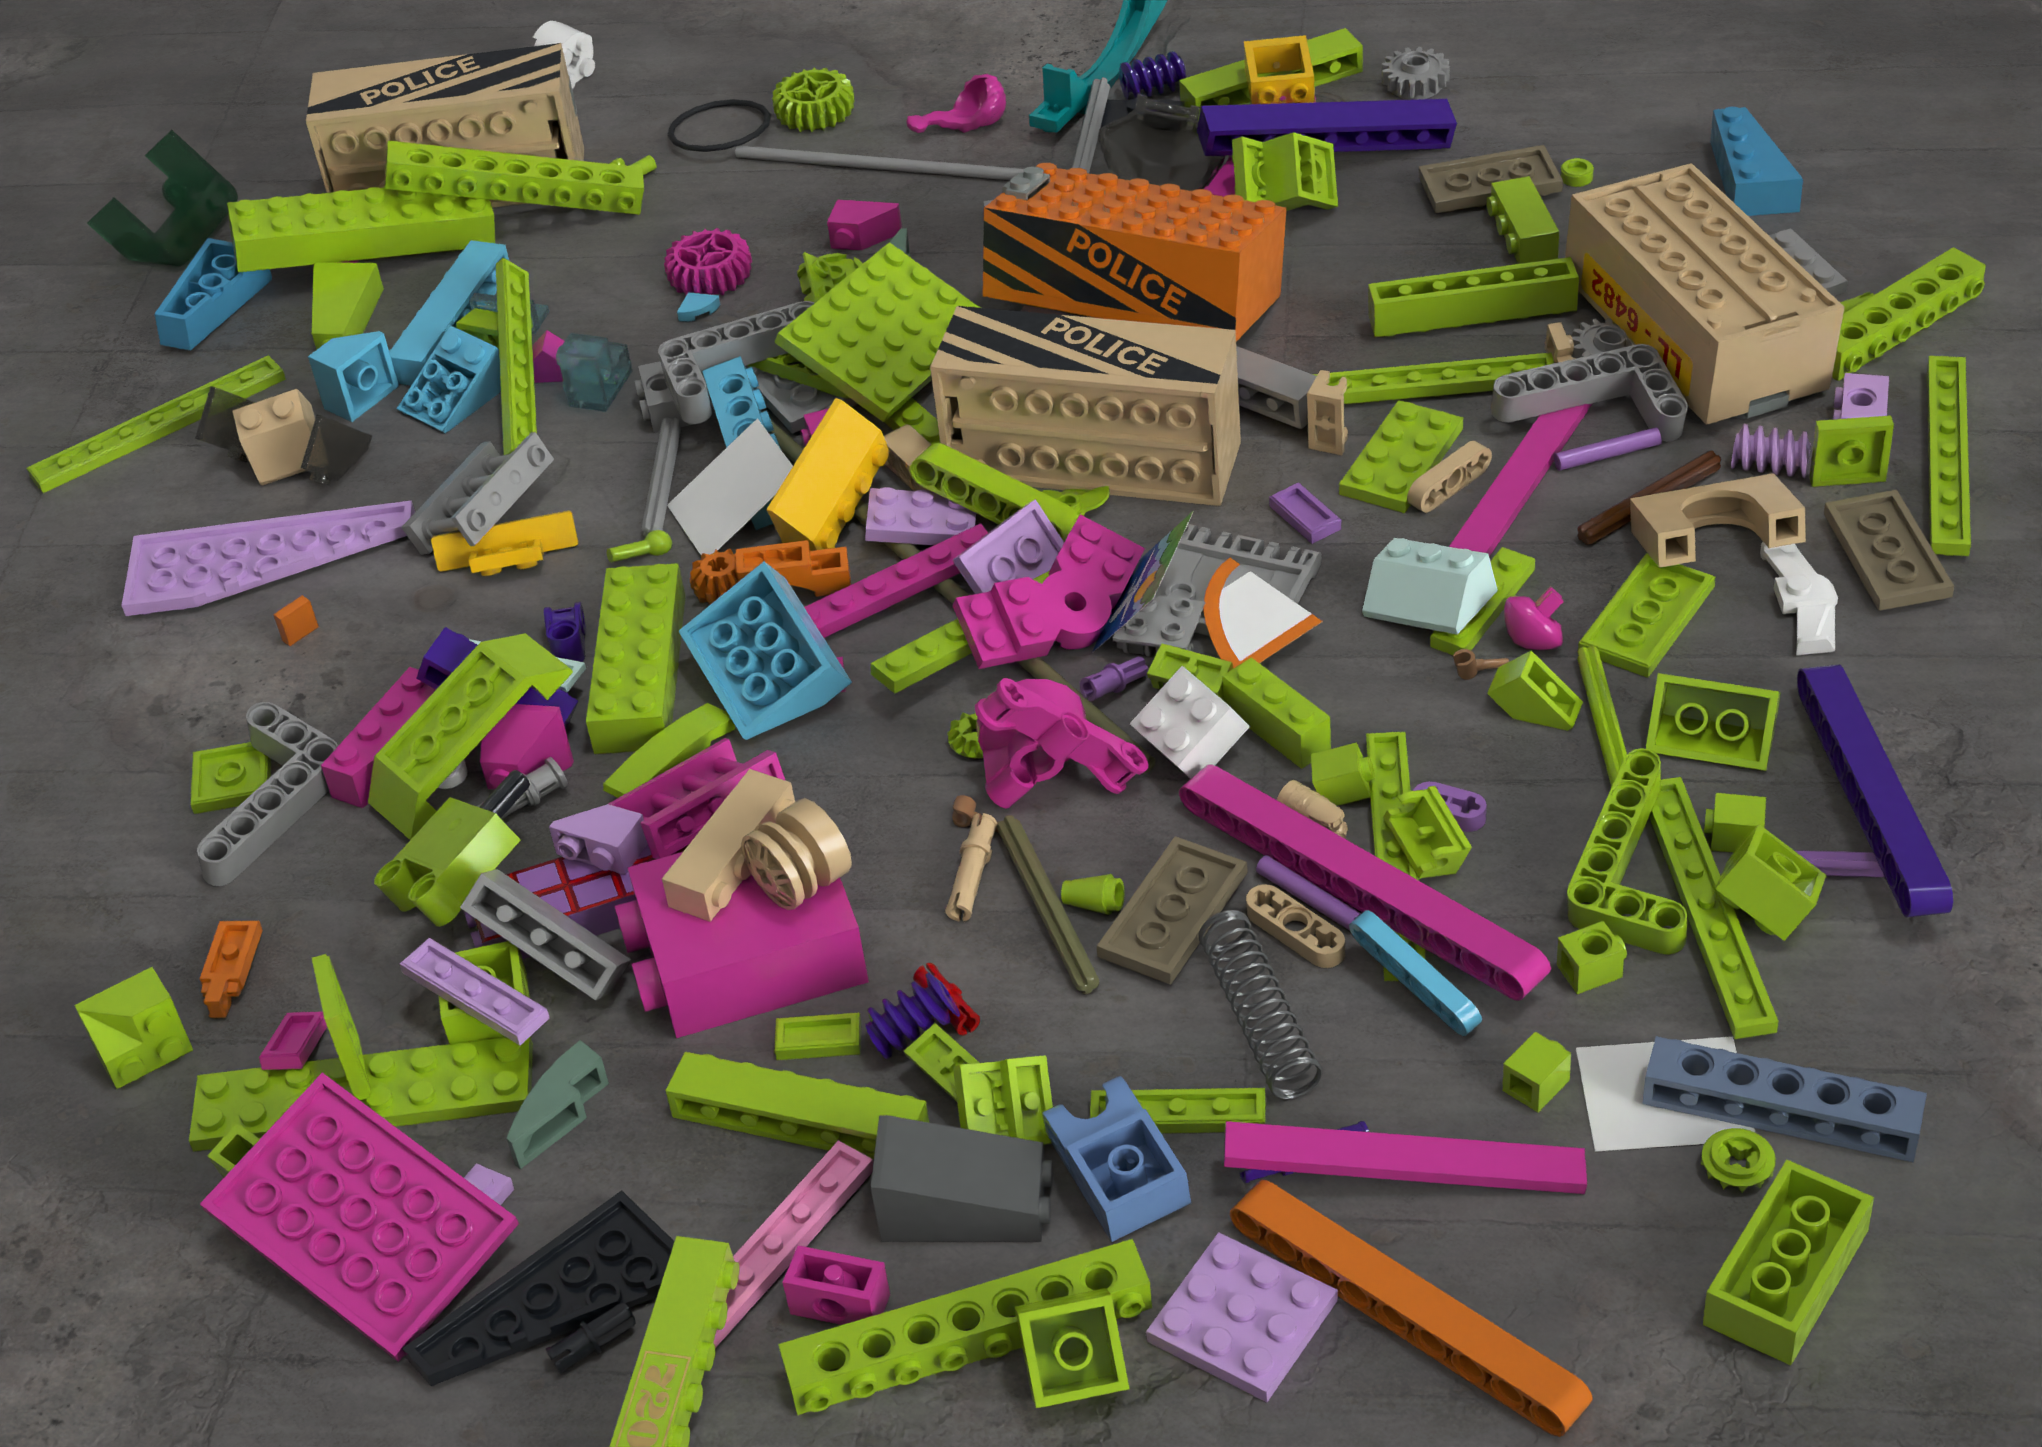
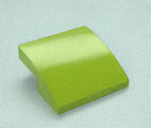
[953,1055,1053,1145]

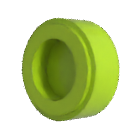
[1560,158,1594,187]

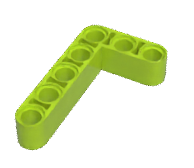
[1567,748,1687,955]

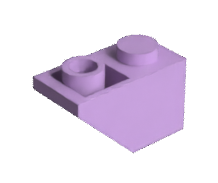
[549,804,648,875]

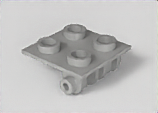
[1113,595,1205,657]

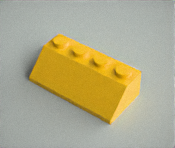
[766,398,890,551]

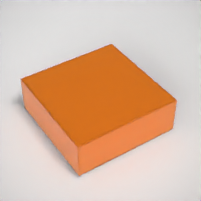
[273,595,319,646]

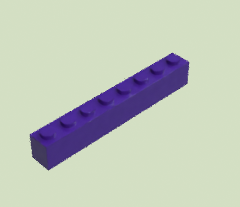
[1197,99,1457,156]

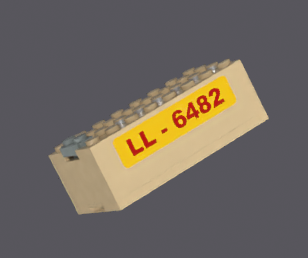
[1565,163,1845,425]

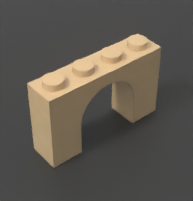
[1630,473,1806,568]

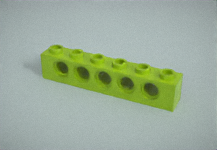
[1832,247,1986,381]

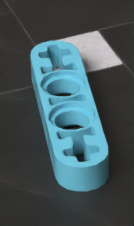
[1349,910,1482,1036]

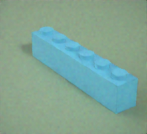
[389,240,509,385]

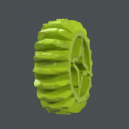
[772,67,855,132]

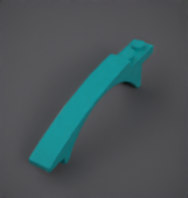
[1029,0,1168,133]

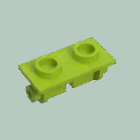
[797,252,834,303]

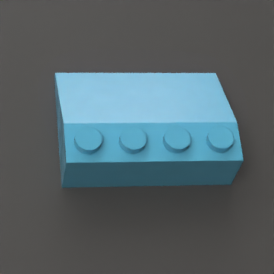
[679,561,852,740]

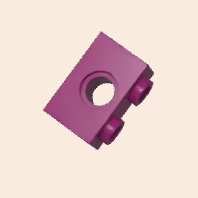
[783,1245,890,1325]

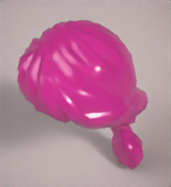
[906,74,1006,133]

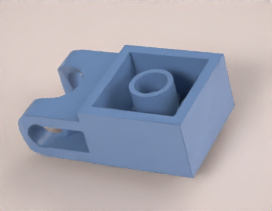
[1042,1076,1191,1242]

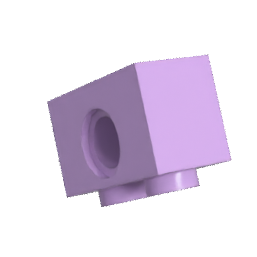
[1833,373,1889,419]

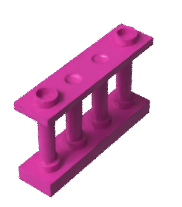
[608,738,786,859]

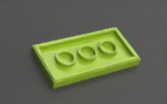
[1578,553,1716,678]

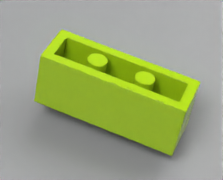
[1487,176,1559,264]
[1222,657,1331,769]

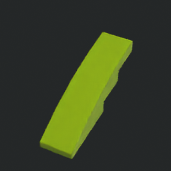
[603,703,736,798]

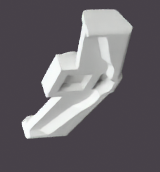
[1760,542,1838,656]

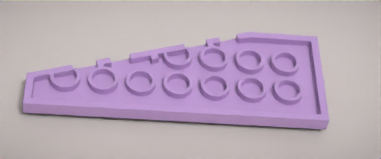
[122,500,415,616]

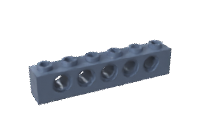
[1643,1036,1927,1162]

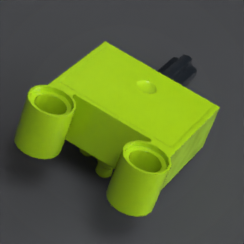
[374,770,530,927]

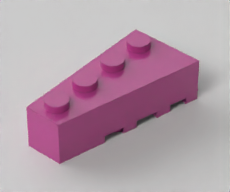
[321,667,436,808]

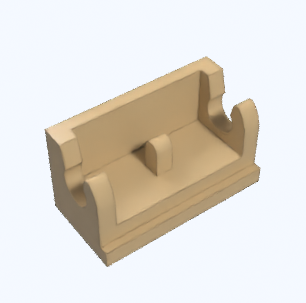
[1307,370,1348,455]

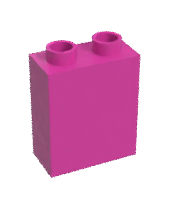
[614,852,869,1038]

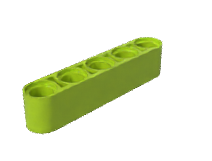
[910,443,1078,542]

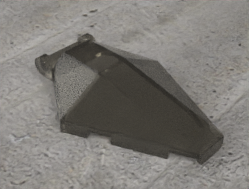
[1098,94,1225,191]

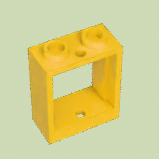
[1244,35,1315,104]

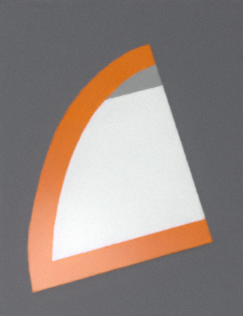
[1204,557,1323,668]

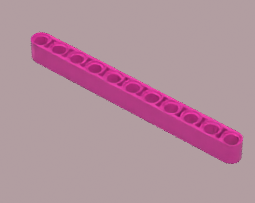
[1179,764,1551,1001]

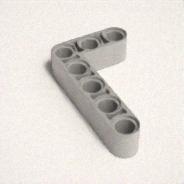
[658,301,814,424]
[1490,344,1688,442]
[197,702,338,886]

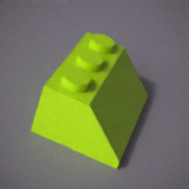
[1646,673,1781,771]

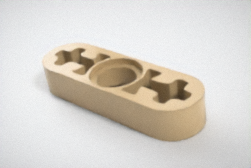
[1407,441,1492,513]
[1246,885,1345,968]

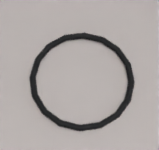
[667,99,771,152]

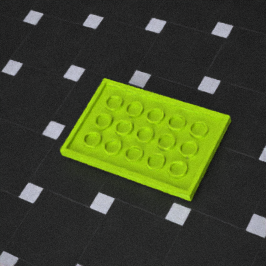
[774,242,981,422]

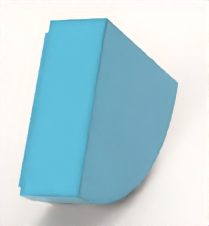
[677,292,720,321]

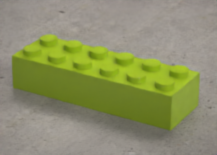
[586,563,686,754]

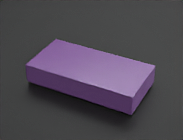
[1269,482,1341,544]

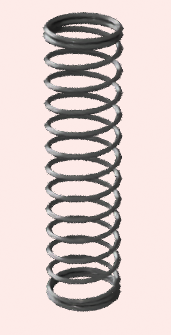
[1198,910,1322,1099]

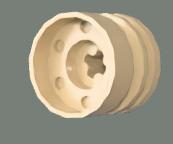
[741,798,852,910]

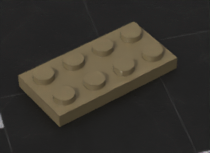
[1419,145,1563,213]
[1824,490,1954,611]
[1097,836,1248,985]

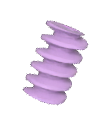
[1731,424,1811,478]

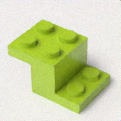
[1232,132,1338,211]

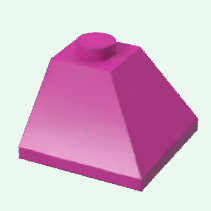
[480,704,574,790]

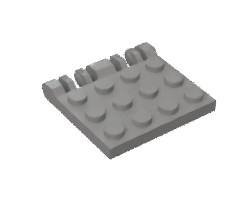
[1155,524,1322,636]

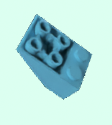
[397,325,501,434]

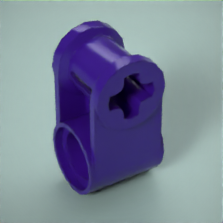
[544,602,586,662]

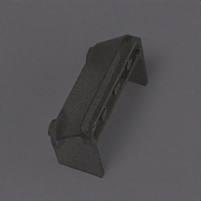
[195,386,372,486]

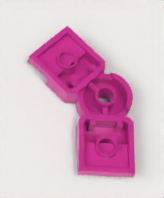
[953,514,1145,669]

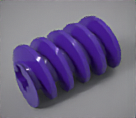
[1119,51,1187,100]
[865,972,961,1059]

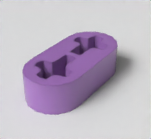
[1413,781,1487,832]

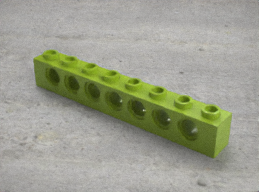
[385,141,644,215]
[778,1239,1152,1415]

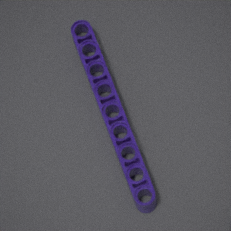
[1797,664,1953,918]

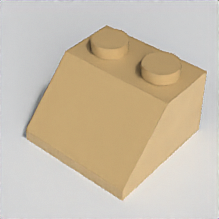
[232,389,326,486]

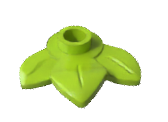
[1042,486,1110,517]

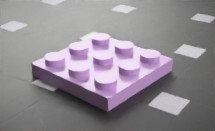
[1146,1232,1338,1402]

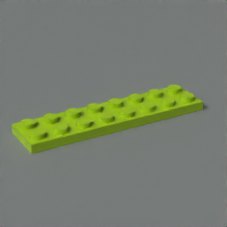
[189,1037,533,1152]

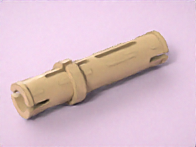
[945,813,997,921]

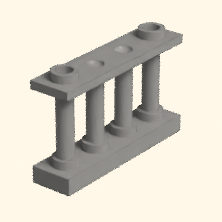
[401,432,554,555]

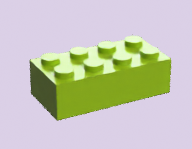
[1703,1159,1874,1366]

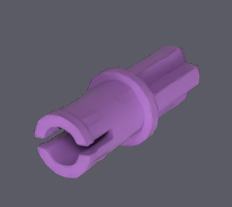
[1080,656,1149,701]

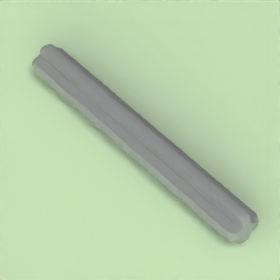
[1071,77,1110,173]
[641,417,681,537]

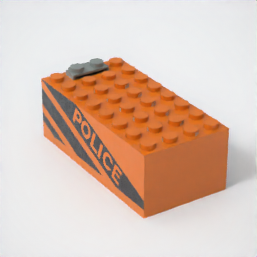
[983,163,1287,342]

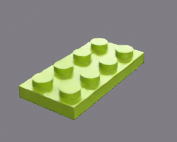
[1339,400,1464,513]

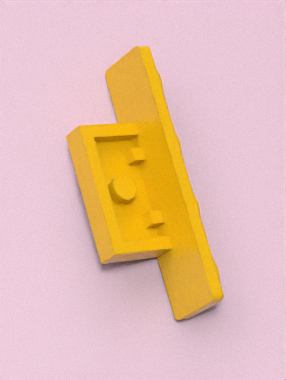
[431,510,578,576]

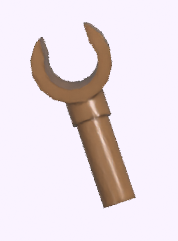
[1453,649,1509,680]
[952,795,999,833]

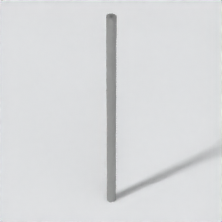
[735,145,1024,180]

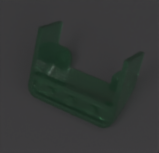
[87,129,238,266]

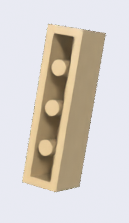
[662,769,795,922]

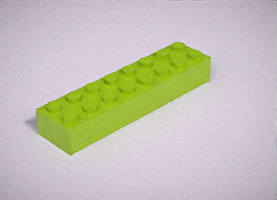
[227,187,495,272]

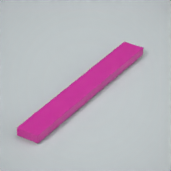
[1449,403,1593,557]
[1224,1121,1587,1194]

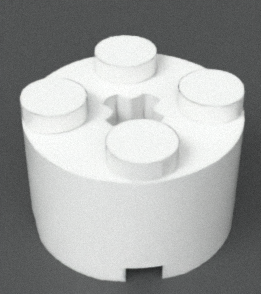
[533,21,595,89]

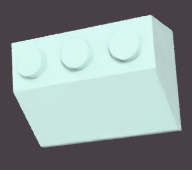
[1362,538,1498,635]

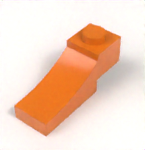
[736,540,851,597]

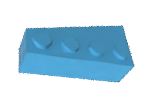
[1710,106,1803,216]
[154,238,272,351]

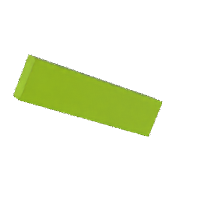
[1090,1088,1266,1133]

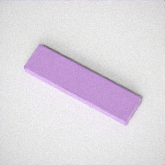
[400,938,550,1045]

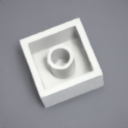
[1130,666,1250,779]

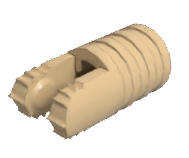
[1277,780,1348,839]

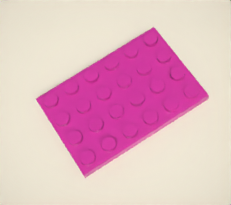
[200,1073,519,1362]

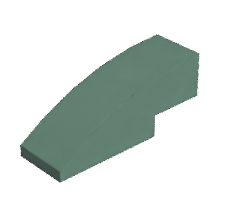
[506,1040,609,1169]

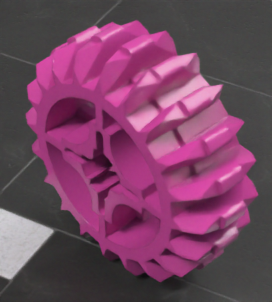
[664,228,752,296]

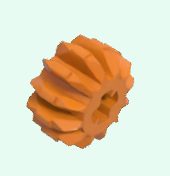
[689,548,738,605]

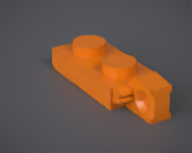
[200,921,263,1018]

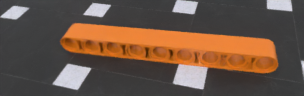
[1229,1180,1593,1437]

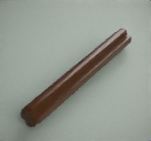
[1577,451,1721,545]

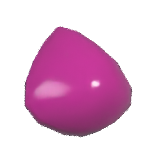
[1504,586,1564,650]

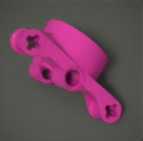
[975,678,1148,809]

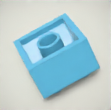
[308,331,399,422]

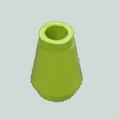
[1061,874,1125,915]

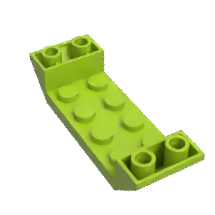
[368,633,573,840]

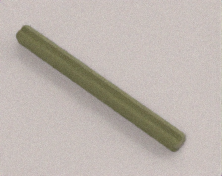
[997,815,1100,994]

